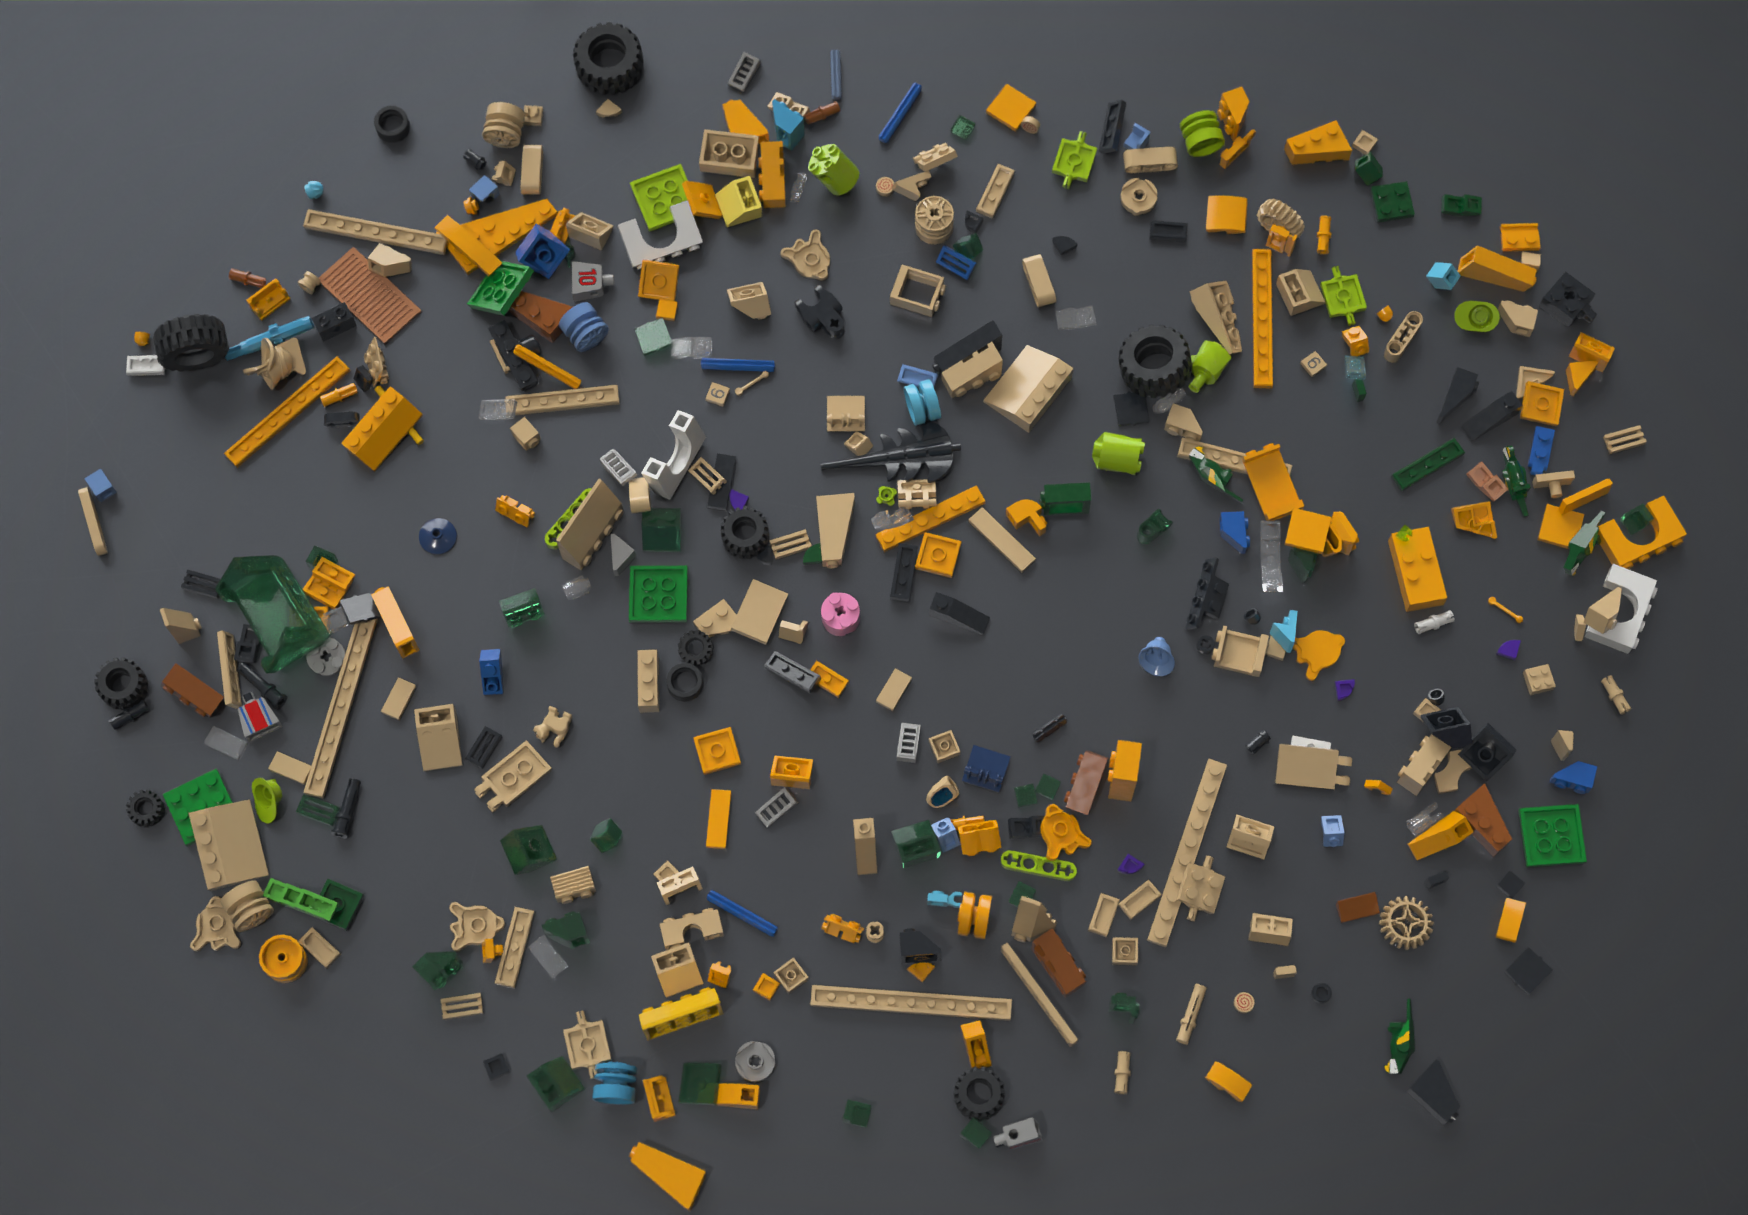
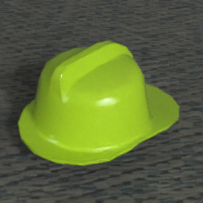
[1454,301,1500,332]
[252,778,282,824]

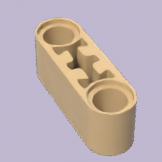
[521,145,543,195]
[1123,147,1178,173]
[1022,254,1056,307]
[1384,311,1423,363]
[629,477,651,513]

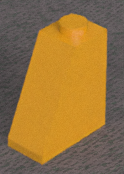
[722,100,769,144]

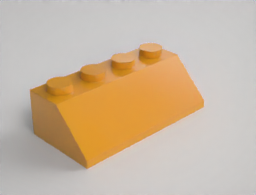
[341,386,423,472]

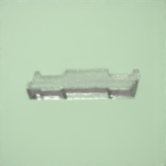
[789,173,807,203]

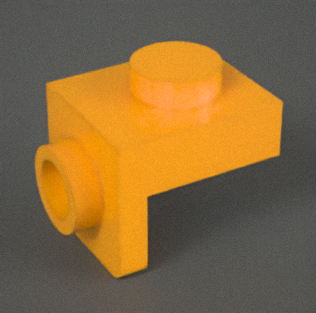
[1342,326,1369,358]

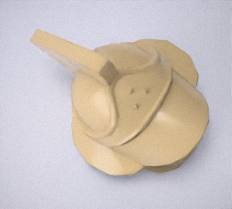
[243,338,306,390]

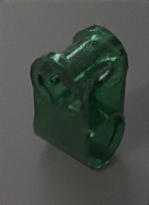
[1137,509,1173,544]

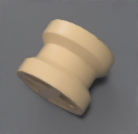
[297,271,321,294]

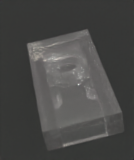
[478,399,517,420]
[204,726,248,761]

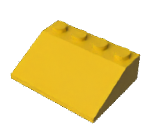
[639,987,723,1041]

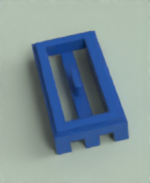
[936,245,977,280]

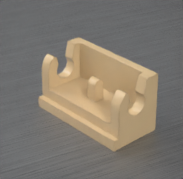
[657,867,702,905]
[1249,913,1293,946]

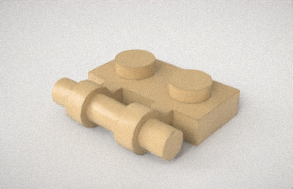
[913,143,958,172]
[897,479,937,509]

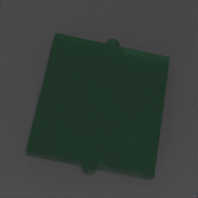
[634,318,673,356]

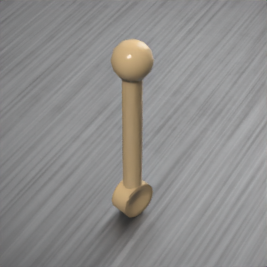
[735,371,769,396]

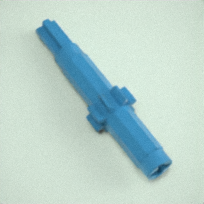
[225,316,314,361]

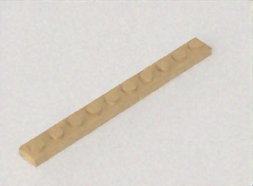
[304,619,378,799]
[1147,759,1227,947]
[811,985,1012,1021]

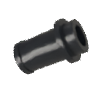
[463,149,487,170]
[1245,730,1271,755]

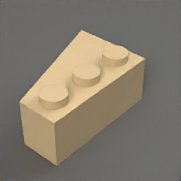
[942,342,1003,398]
[1397,734,1452,796]

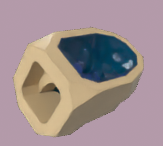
[926,776,959,808]

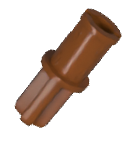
[804,101,840,124]
[229,268,266,288]

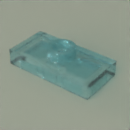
[1344,355,1366,380]

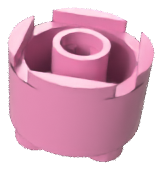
[821,593,860,636]

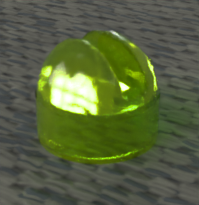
[1396,525,1412,541]

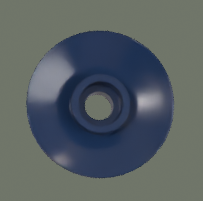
[419,518,457,555]

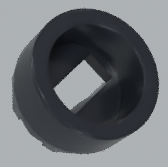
[1244,608,1261,625]
[1428,689,1445,706]

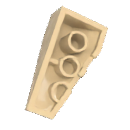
[1190,281,1242,355]
[1011,896,1057,943]

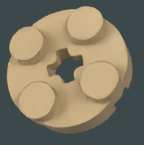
[1120,178,1157,216]

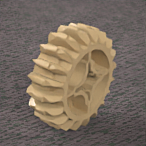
[1257,199,1305,240]
[1379,896,1434,950]

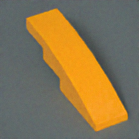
[434,215,502,277]

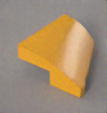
[1451,501,1497,539]

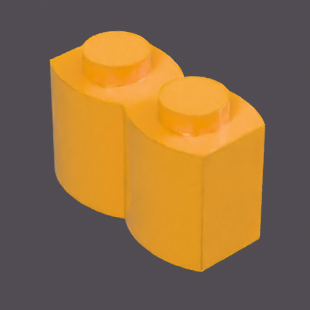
[958,820,1001,856]

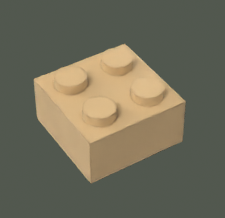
[1523,664,1556,695]
[929,730,960,763]
[1112,938,1138,965]
[774,958,809,994]

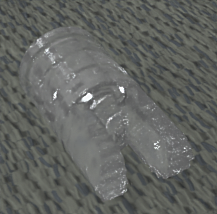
[1152,387,1186,414]
[1406,802,1444,836]

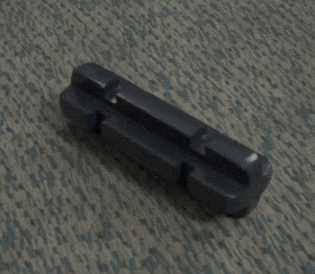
[1032,714,1067,742]

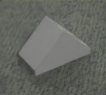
[611,534,636,576]

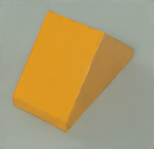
[1566,360,1599,397]

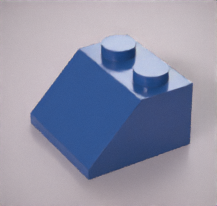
[515,223,570,279]

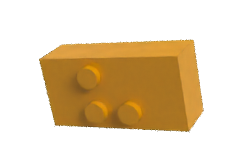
[1388,527,1447,612]
[1108,740,1142,802]

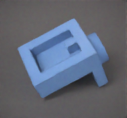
[1321,815,1344,847]
[931,817,961,853]

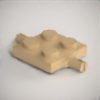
[1176,856,1225,921]
[563,1011,611,1079]

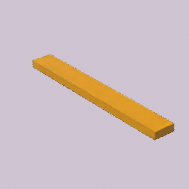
[1252,249,1273,388]
[224,356,350,468]

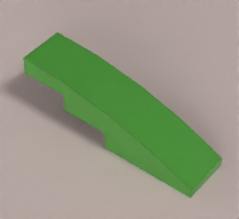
[263,878,339,921]

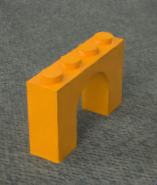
[1598,495,1687,569]

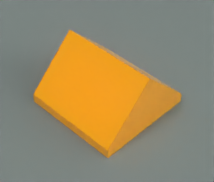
[1569,332,1615,373]
[770,756,813,789]

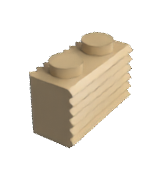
[550,866,596,904]

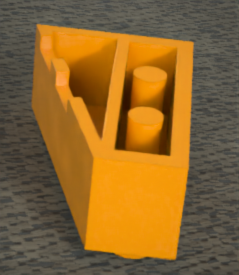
[1284,120,1352,164]
[758,141,786,208]

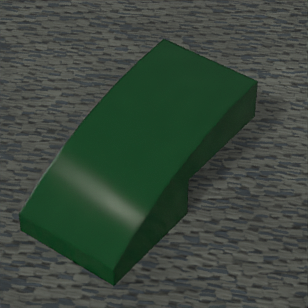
[1441,194,1482,216]

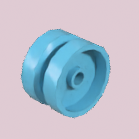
[903,379,941,426]

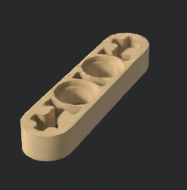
[78,487,108,556]

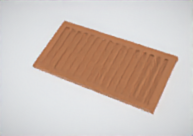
[319,247,422,344]

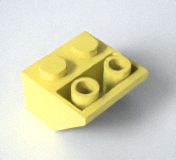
[715,176,762,227]

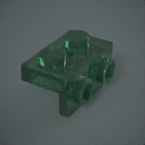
[1109,993,1139,1024]

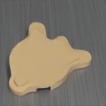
[781,230,830,281]
[190,896,241,952]
[449,902,505,952]

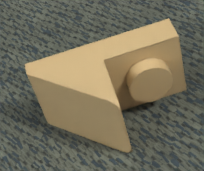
[892,170,931,201]

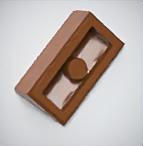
[1336,892,1380,923]

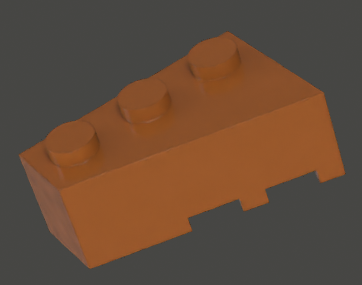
[1455,783,1512,857]

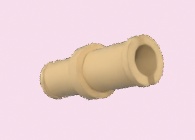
[1601,675,1632,715]
[1115,1051,1131,1094]

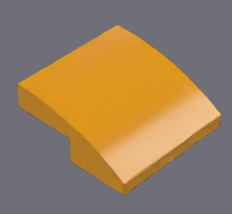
[1206,196,1248,234]
[302,557,355,611]

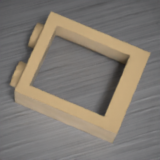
[890,265,946,317]

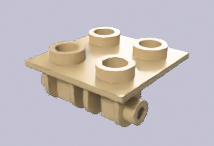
[364,337,389,387]
[827,396,865,432]

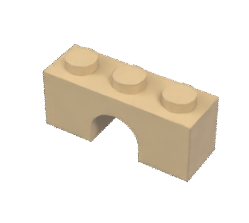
[638,650,659,713]
[660,908,724,951]

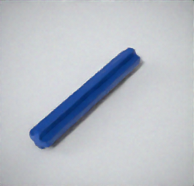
[879,83,922,143]
[701,358,775,372]
[707,890,777,937]

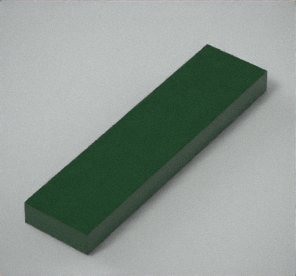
[1391,438,1465,491]

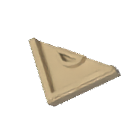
[1516,366,1555,400]

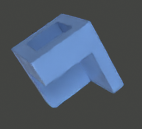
[1124,123,1150,150]
[469,175,500,202]
[84,469,117,503]

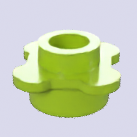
[876,486,897,506]

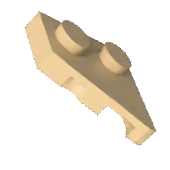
[693,599,737,637]

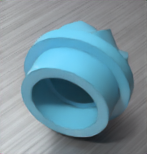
[304,181,323,199]

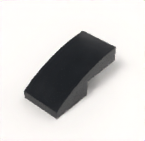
[234,624,264,663]
[1008,816,1045,839]

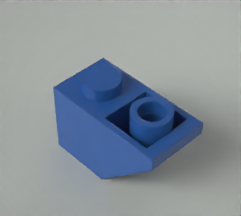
[1219,511,1250,554]
[479,649,503,695]
[1550,761,1597,794]

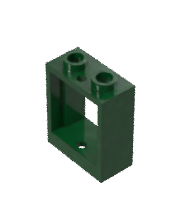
[1039,482,1091,516]

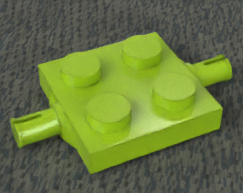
[1052,131,1097,189]
[1320,266,1367,326]

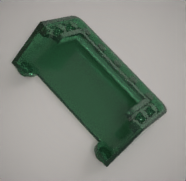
[215,555,330,674]

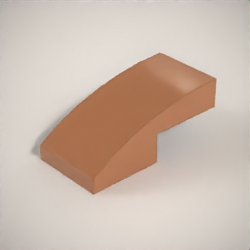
[1466,461,1508,501]

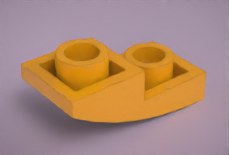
[1496,898,1526,943]
[1206,1062,1252,1102]

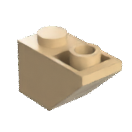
[368,243,412,277]
[1498,301,1538,337]
[1164,403,1203,442]

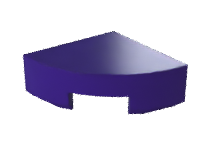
[730,489,749,511]
[1496,640,1521,660]
[1334,679,1355,702]
[1117,854,1145,874]

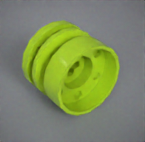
[1180,110,1225,157]

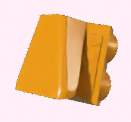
[1322,511,1359,557]

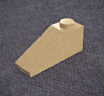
[1583,587,1622,634]
[160,608,202,644]

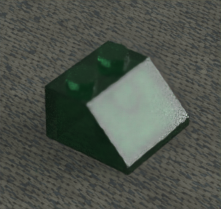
[642,508,682,552]
[500,825,557,875]

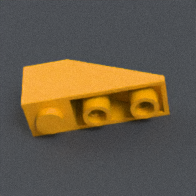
[1408,811,1474,860]
[698,1083,760,1110]

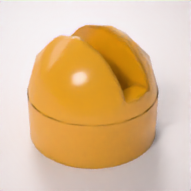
[1376,305,1393,321]
[134,332,150,346]

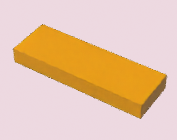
[1558,479,1613,515]
[706,789,731,849]

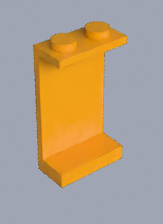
[1242,443,1304,523]

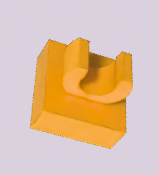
[482,939,503,963]
[708,961,731,988]

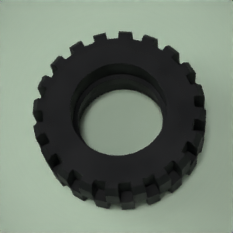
[573,22,644,95]
[153,314,229,372]
[1118,325,1192,398]

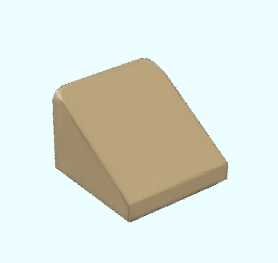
[1520,251,1541,272]
[844,431,873,456]

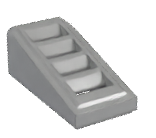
[727,52,761,92]
[600,449,637,486]
[896,723,921,763]
[755,787,799,828]

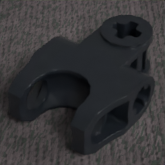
[794,284,845,339]

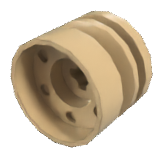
[482,102,525,148]
[915,196,954,245]
[220,880,274,932]

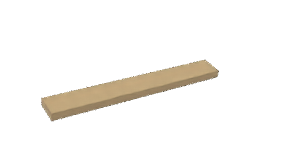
[303,209,448,255]

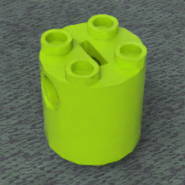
[808,144,859,195]
[1092,432,1145,476]

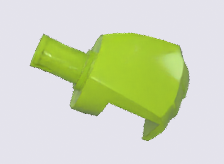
[1188,340,1232,393]

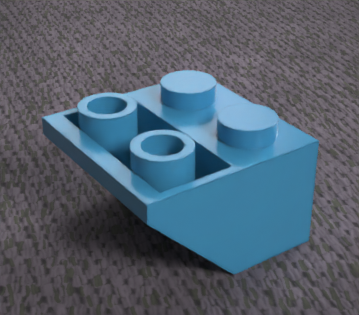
[772,99,805,151]

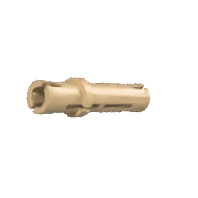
[1176,984,1207,1045]

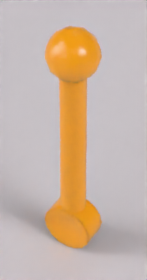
[1488,597,1523,623]

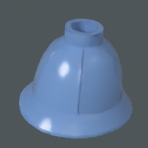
[1139,637,1175,676]

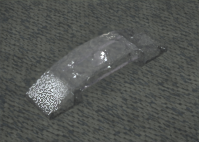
[1260,521,1283,593]

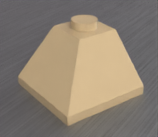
[727,282,771,319]

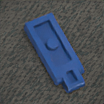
[1528,426,1555,476]

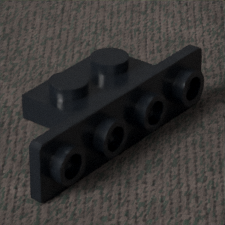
[1185,557,1229,630]

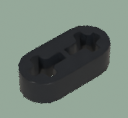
[324,412,360,428]

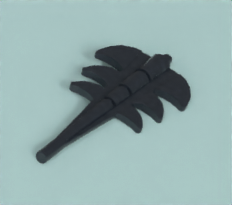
[820,421,961,483]

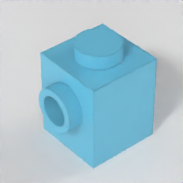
[1426,262,1461,290]

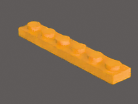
[876,485,985,552]

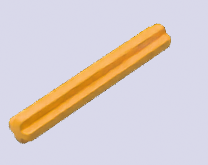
[513,344,581,389]

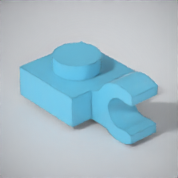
[927,891,962,908]

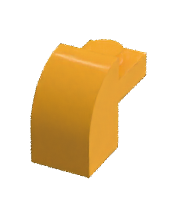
[1006,499,1047,537]

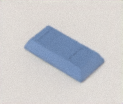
[897,364,938,387]

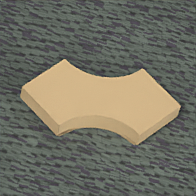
[1434,750,1472,794]

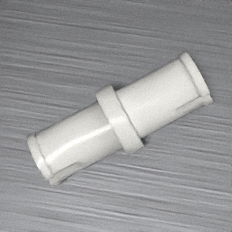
[1414,610,1455,634]

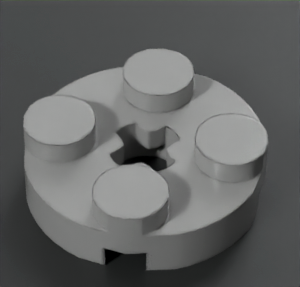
[306,637,346,676]
[735,1041,775,1083]

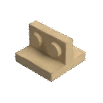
[1227,815,1274,859]

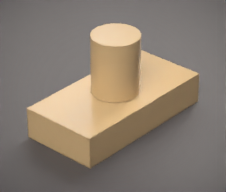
[1532,470,1575,498]

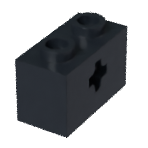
[311,302,357,342]

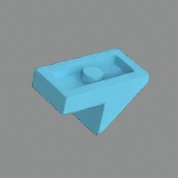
[1270,610,1298,653]

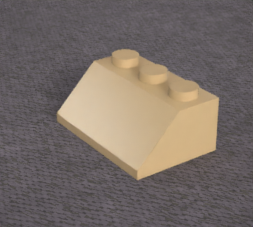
[699,129,759,178]

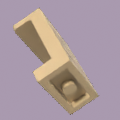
[1212,626,1269,677]

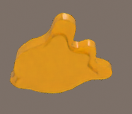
[1292,630,1345,681]
[1040,804,1092,861]

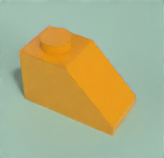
[960,1020,992,1069]

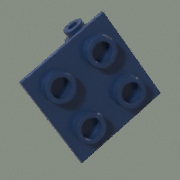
[962,745,1011,793]

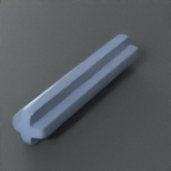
[830,49,842,100]

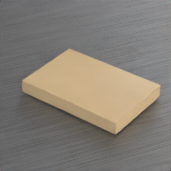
[731,579,788,645]

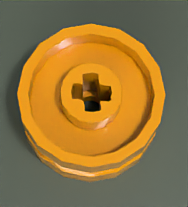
[957,892,992,940]
[259,935,308,983]

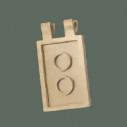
[474,740,552,813]
[1275,744,1352,789]

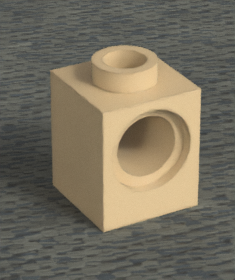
[510,417,541,451]

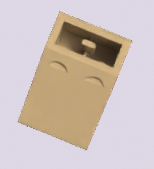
[414,704,463,771]

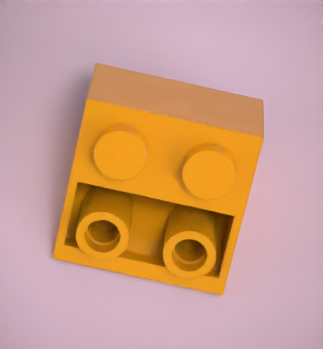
[1217,86,1249,141]

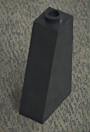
[932,320,1002,378]

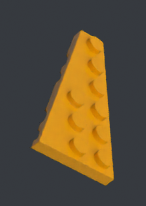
[436,199,558,275]

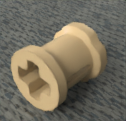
[866,922,884,943]

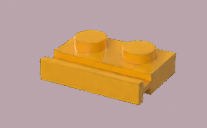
[1500,223,1540,252]
[1266,224,1297,257]

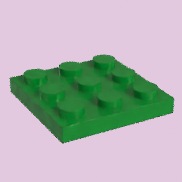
[467,261,534,316]
[629,565,688,623]
[163,768,233,847]
[1518,804,1587,867]

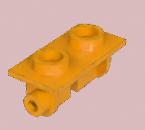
[550,208,576,244]
[495,495,535,527]
[821,914,864,943]

